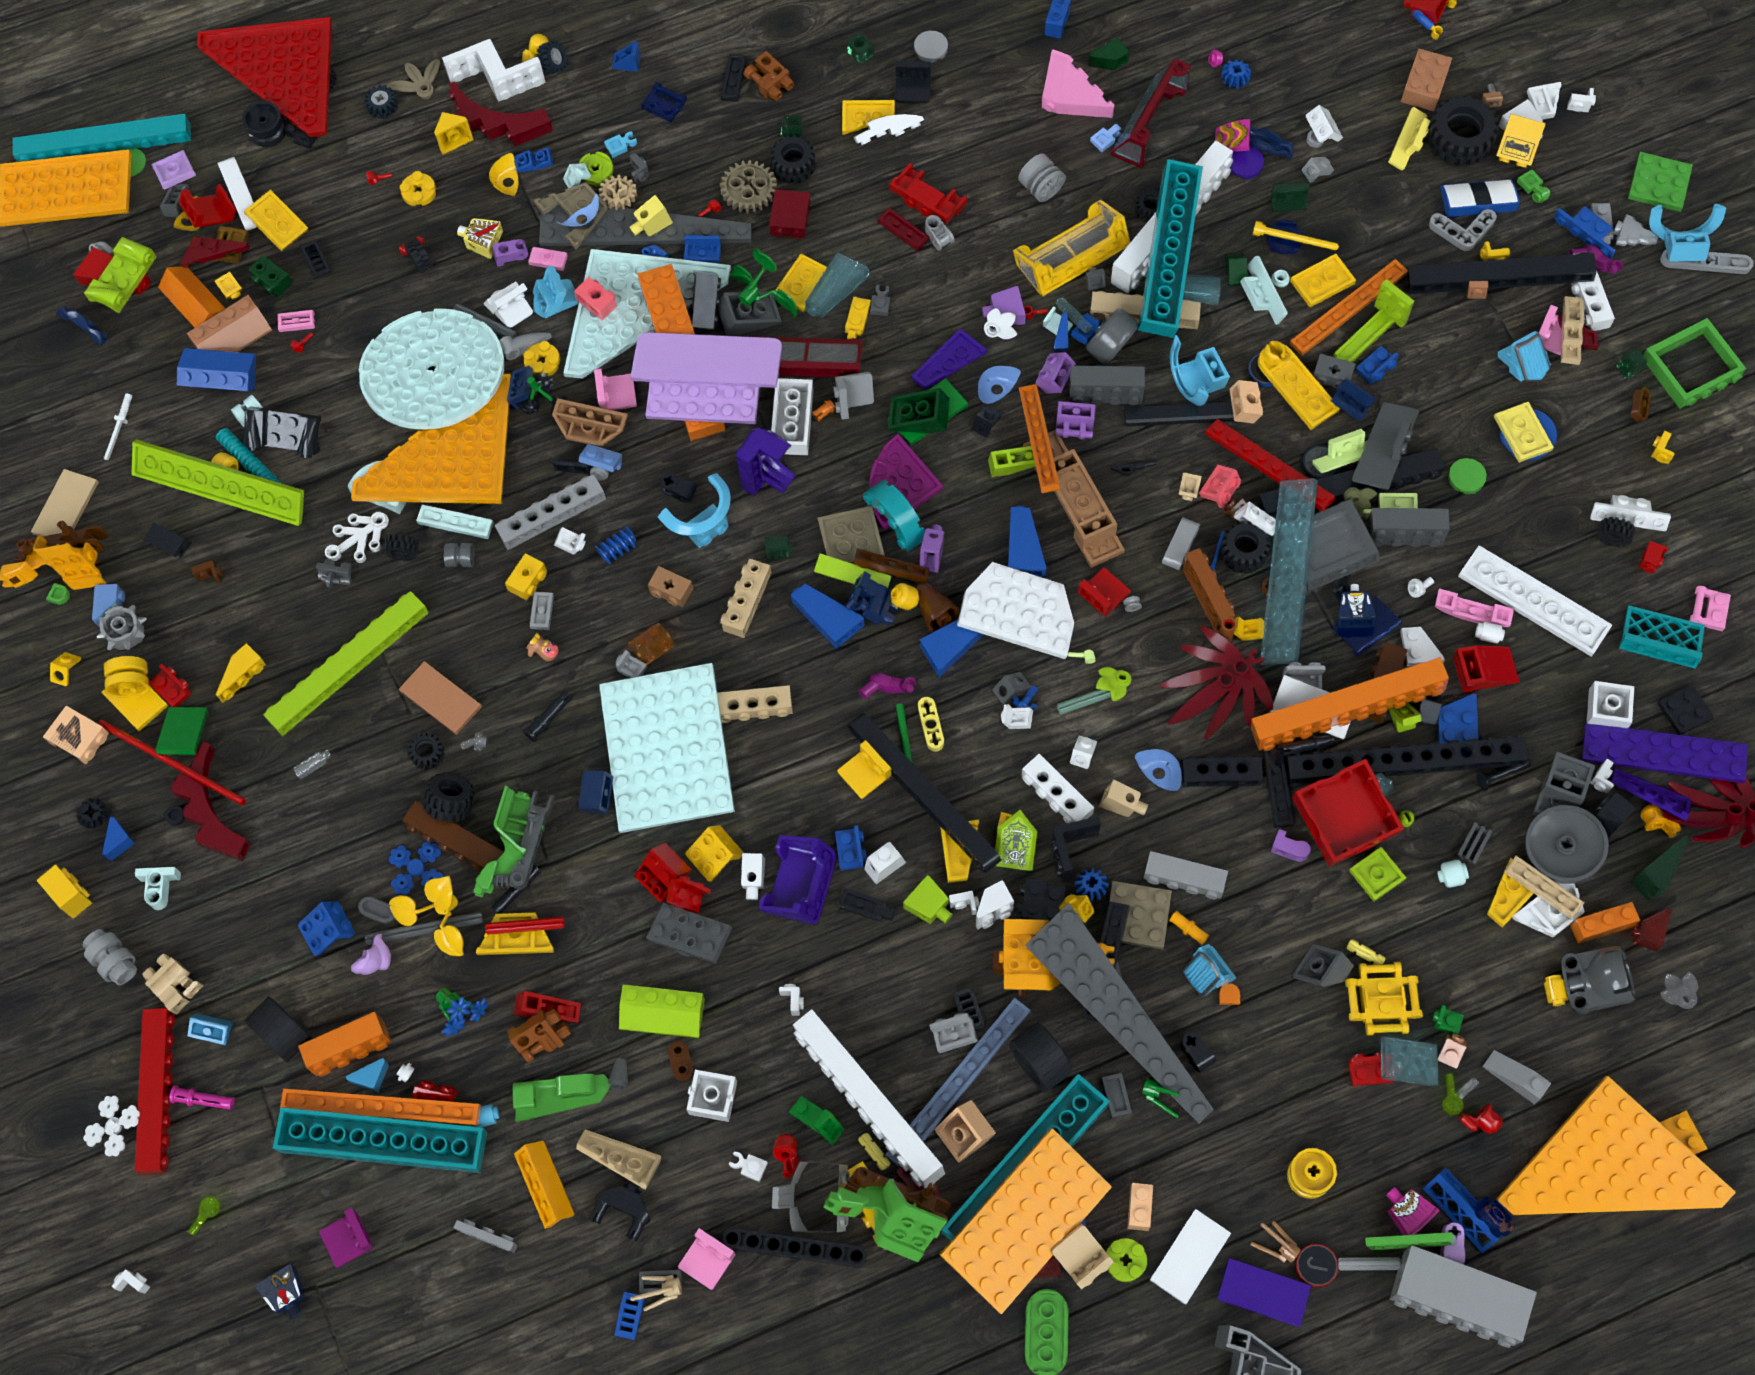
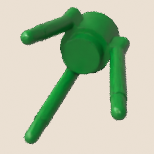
[1142,1078,1180,1118]

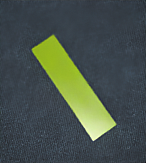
[814,554,891,588]

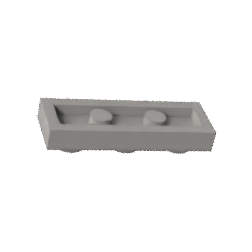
[454,1219,517,1253]

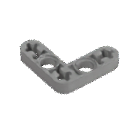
[1429,209,1497,251]

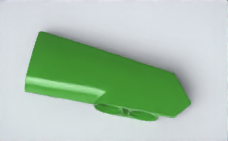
[513,1074,610,1122]

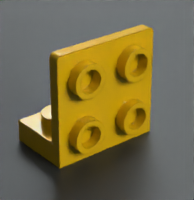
[837,740,891,799]
[685,825,744,882]

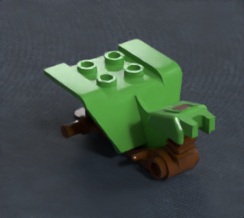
[823,1167,951,1262]

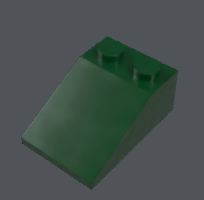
[888,388,950,433]

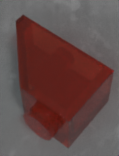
[1632,908,1672,952]

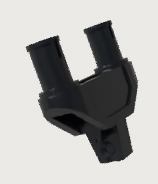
[588,1181,651,1242]

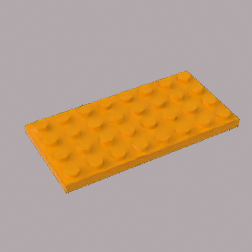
[0,150,132,227]
[939,1128,1112,1314]

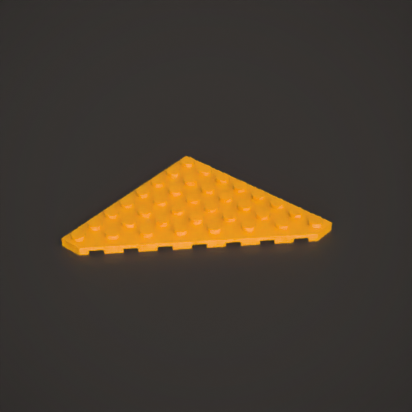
[351,374,511,504]
[1496,1076,1736,1215]

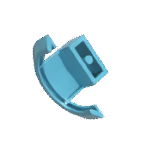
[1649,204,1726,262]
[1170,335,1230,406]
[658,473,731,548]

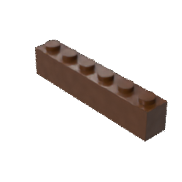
[402,801,504,872]

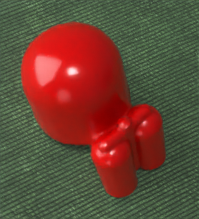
[1458,1103,1503,1134]
[773,1134,801,1178]

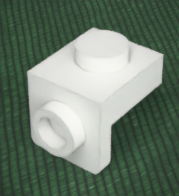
[1567,88,1596,112]
[554,527,586,555]
[1001,704,1033,729]
[1070,735,1097,769]
[779,984,804,1016]
[112,1269,150,1294]

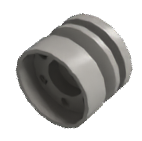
[1018,154,1066,202]

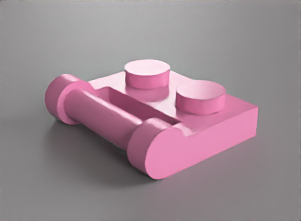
[1690,586,1731,631]

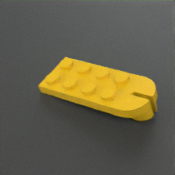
[1258,341,1341,430]

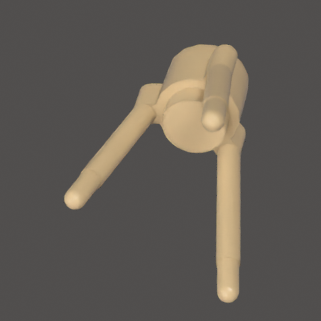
[630,1275,682,1311]

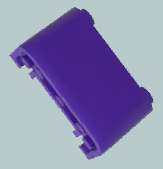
[758,835,836,924]

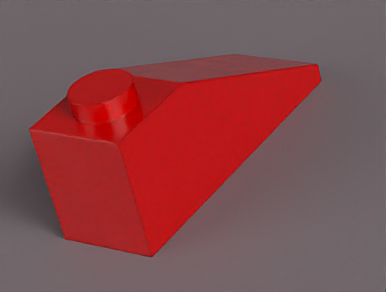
[513,991,581,1024]

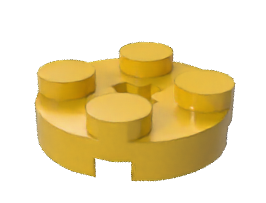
[400,171,436,206]
[523,341,560,376]

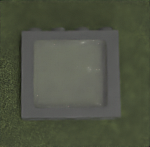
[1281,499,1380,591]

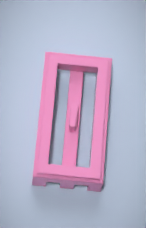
[278,310,315,332]

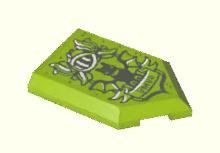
[995,810,1037,871]

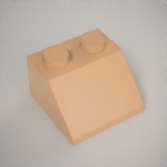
[934,1100,996,1163]

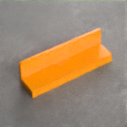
[514,1141,575,1229]

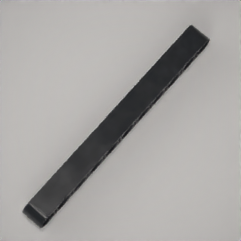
[848,713,1001,873]

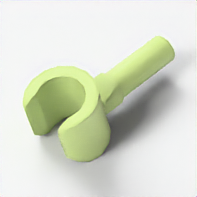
[1068,650,1095,664]

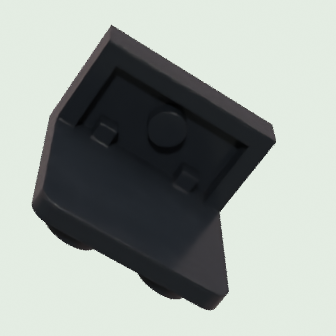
[895,60,931,103]

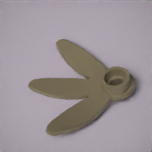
[387,59,440,99]

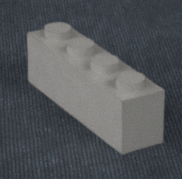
[1143,851,1228,899]

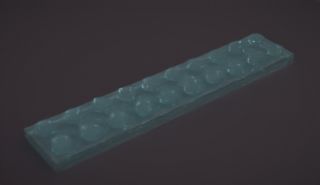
[1261,478,1318,665]

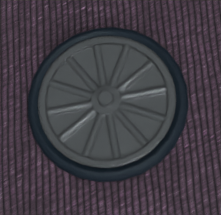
[1302,445,1341,479]

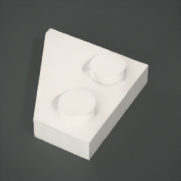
[1527,82,1561,120]
[1400,627,1445,666]

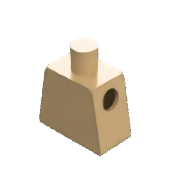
[1099,779,1148,817]

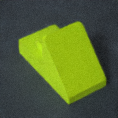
[1388,702,1422,732]

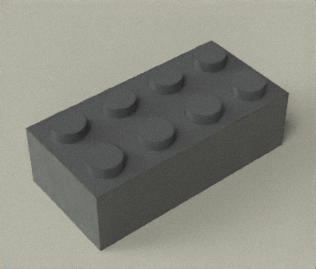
[1069,366,1145,405]
[1366,508,1450,547]

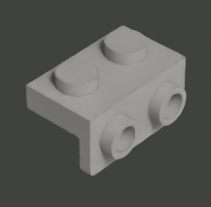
[929,1013,978,1053]

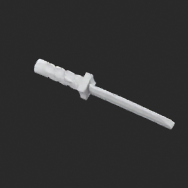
[104,393,132,460]

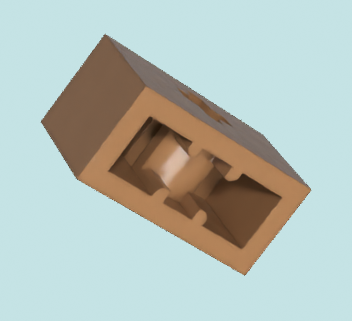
[648,566,693,607]

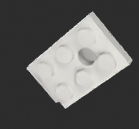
[442,39,546,102]

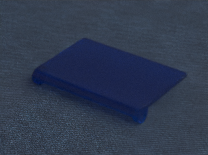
[1332,596,1402,656]

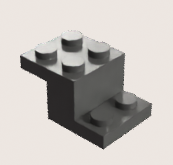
[1532,752,1595,815]

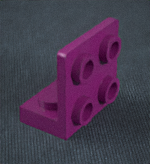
[319,1207,374,1268]

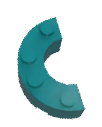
[863,480,925,552]

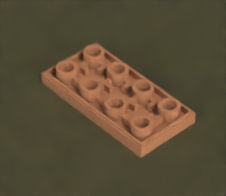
[399,661,482,735]

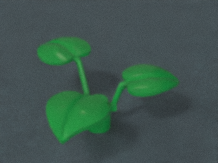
[730,248,797,318]

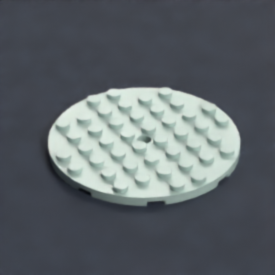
[359,309,504,429]

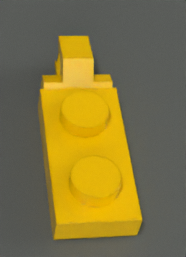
[845,297,871,339]

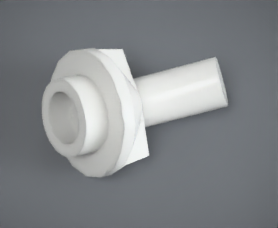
[1408,577,1434,598]

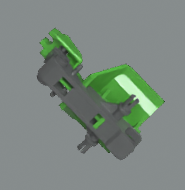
[473,786,555,898]

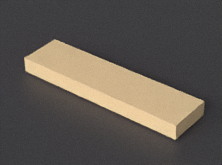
[1504,856,1585,919]

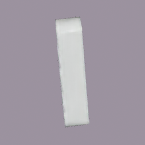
[218,157,257,231]

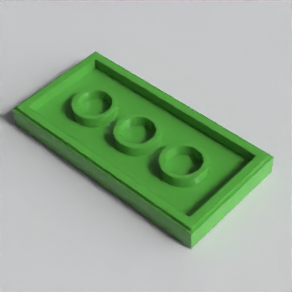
[1365,1232,1457,1250]

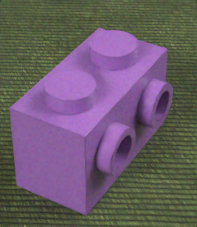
[1035,352,1076,394]

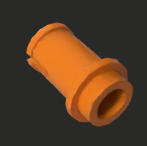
[812,400,836,422]

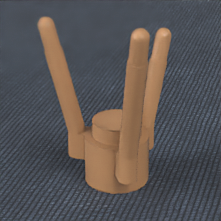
[1250,1221,1301,1263]

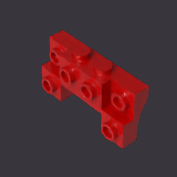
[889,163,967,224]

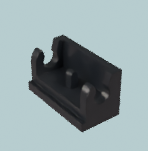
[144,523,191,558]

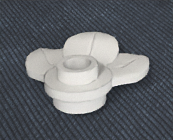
[984,308,1017,339]

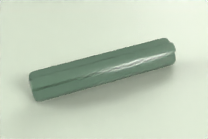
[1057,689,1111,714]

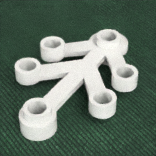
[325,512,389,563]

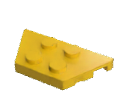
[476,913,554,955]

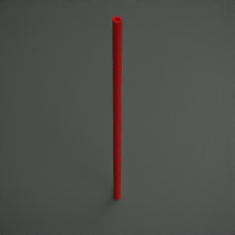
[98,720,246,806]

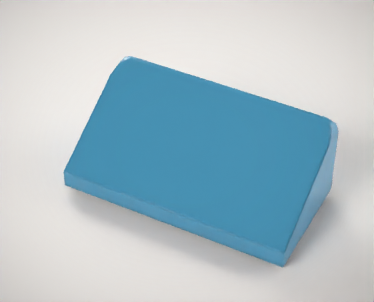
[187,1013,233,1045]

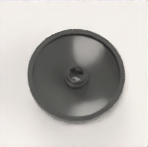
[1525,805,1609,884]

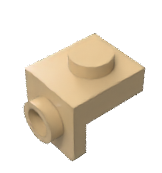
[1179,473,1202,501]

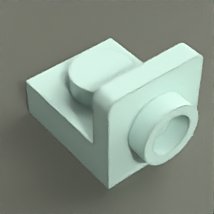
[563,163,591,188]

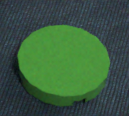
[1448,458,1487,494]

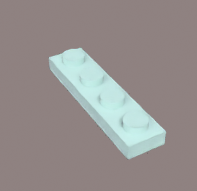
[416,505,494,539]

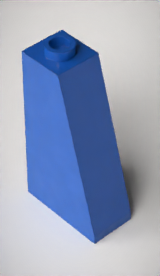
[1008,506,1046,578]
[791,584,865,649]
[920,619,984,677]

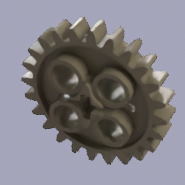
[720,160,777,213]

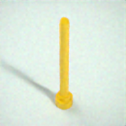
[1253,221,1339,250]

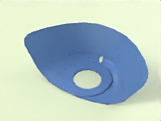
[978,366,1021,404]
[1135,749,1182,791]

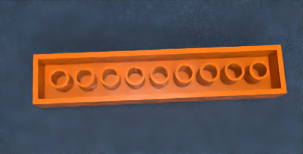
[637,264,725,441]
[1251,657,1449,751]

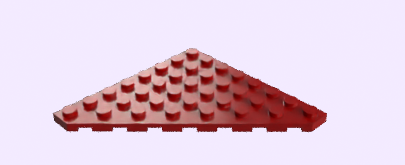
[197,17,332,137]

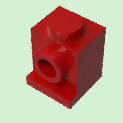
[1638,541,1668,573]

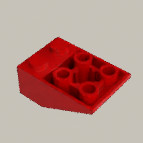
[1453,645,1519,692]

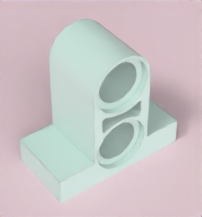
[135,867,181,910]

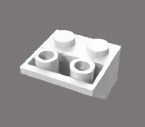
[976,880,1014,929]

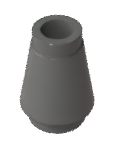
[608,1058,629,1091]

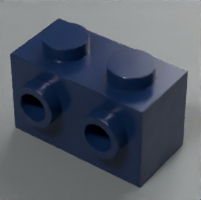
[578,771,614,814]

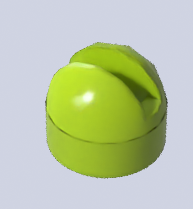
[1398,810,1414,827]

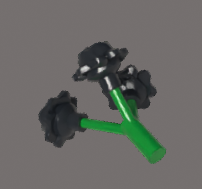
[518,373,567,414]

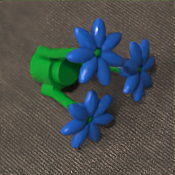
[436,988,489,1037]

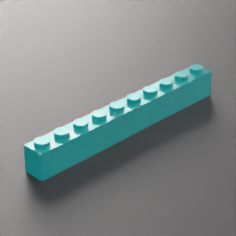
[13,114,191,162]

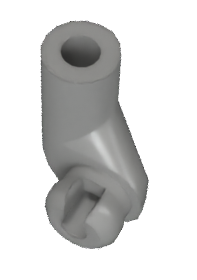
[89,242,115,257]

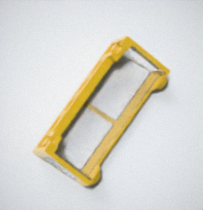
[1013,200,1130,296]

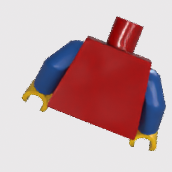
[1404,0,1457,40]

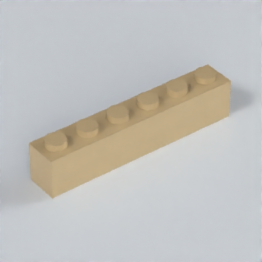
[1090,291,1201,330]

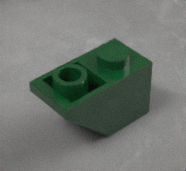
[1088,38,1129,70]

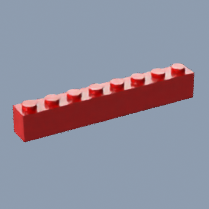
[135,1008,175,1175]

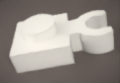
[729,1152,768,1182]

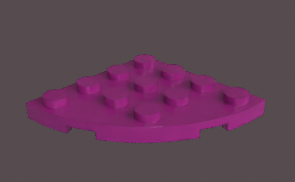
[869,434,943,531]

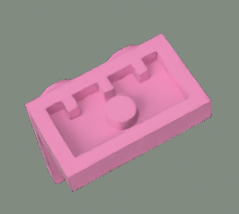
[1539,305,1561,355]
[594,369,637,410]
[678,1228,736,1290]

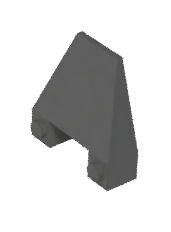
[1214,1325,1301,1375]

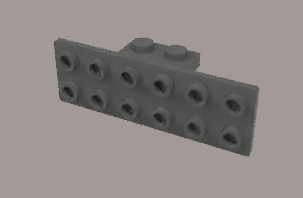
[1352,402,1419,489]

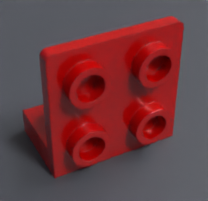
[1078,568,1131,617]

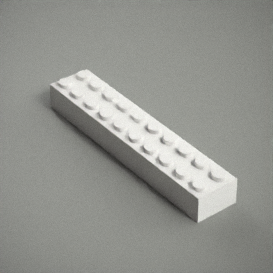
[1111,140,1233,294]
[793,1009,945,1188]

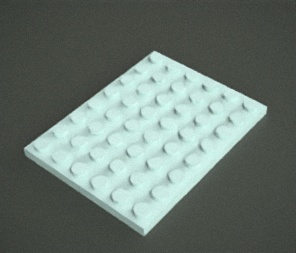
[599,663,735,833]

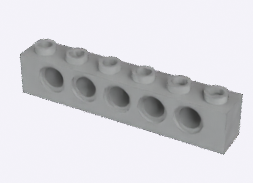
[494,474,606,550]

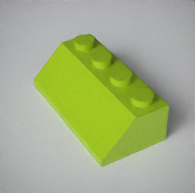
[619,985,705,1038]

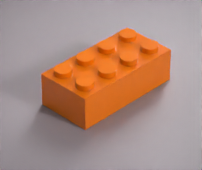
[298,1012,392,1077]

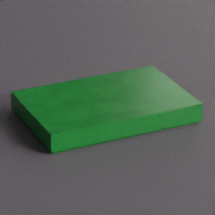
[156,707,208,755]

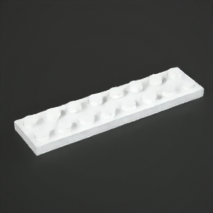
[1458,546,1612,657]

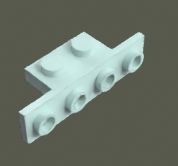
[1240,256,1288,325]

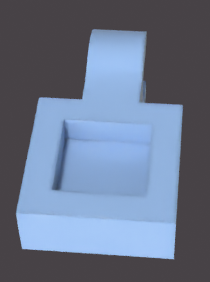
[1090,124,1121,152]

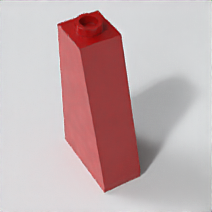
[73,247,151,295]

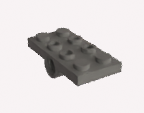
[646,903,732,964]

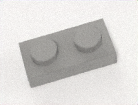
[530,592,554,630]

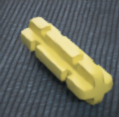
[1347,939,1386,965]
[858,1133,890,1170]

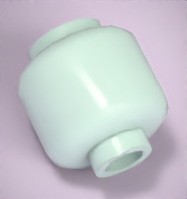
[1437,860,1469,888]

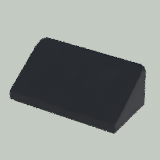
[552,458,593,474]

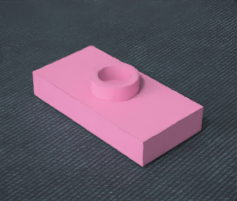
[528,247,568,271]

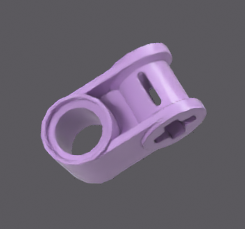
[1440,1223,1465,1265]

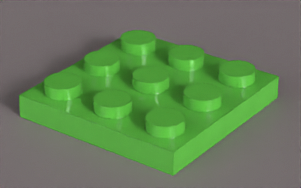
[1628,152,1693,212]

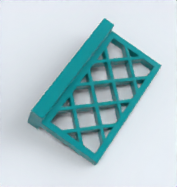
[1619,605,1705,669]

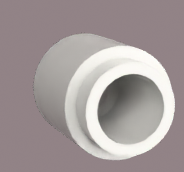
[1475,622,1505,644]

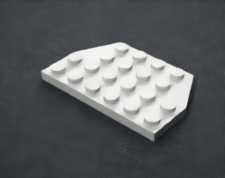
[957,562,1074,659]

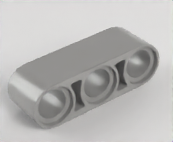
[1162,517,1200,570]

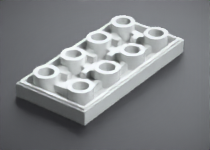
[1270,675,1351,739]
[1150,1209,1231,1305]

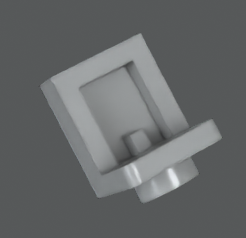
[1302,157,1334,182]
[616,650,647,678]

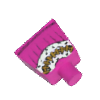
[1386,1187,1439,1235]

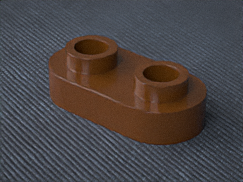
[1630,387,1651,422]
[668,1041,694,1082]

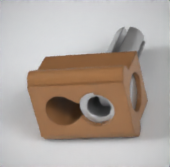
[1481,84,1503,108]

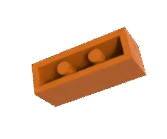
[1570,902,1640,944]

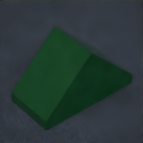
[1224,252,1247,286]

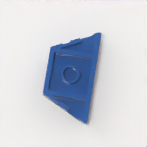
[1437,694,1478,757]

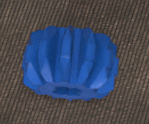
[1221,59,1251,90]
[1074,867,1109,902]

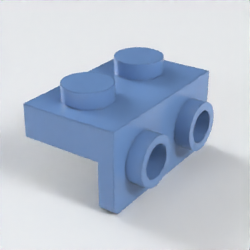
[579,444,622,472]

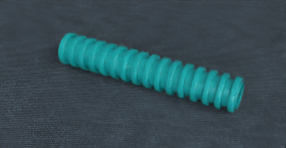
[216,428,283,484]

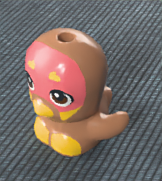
[526,633,558,662]

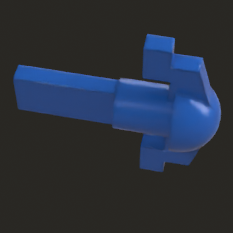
[1012,685,1038,710]

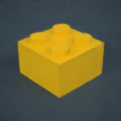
[37,865,92,919]

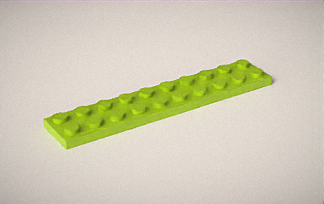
[132,439,304,526]

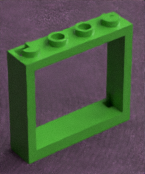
[1642,318,1746,409]

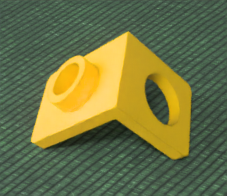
[50,652,81,686]

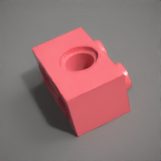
[574,277,617,320]

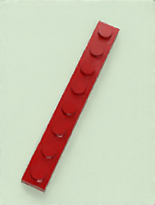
[1205,419,1335,512]

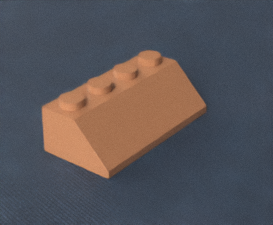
[187,295,272,352]

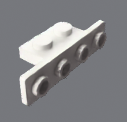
[1590,495,1671,531]

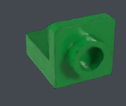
[1432,1005,1464,1034]

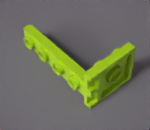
[1333,279,1414,362]

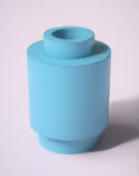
[470,1103,499,1127]

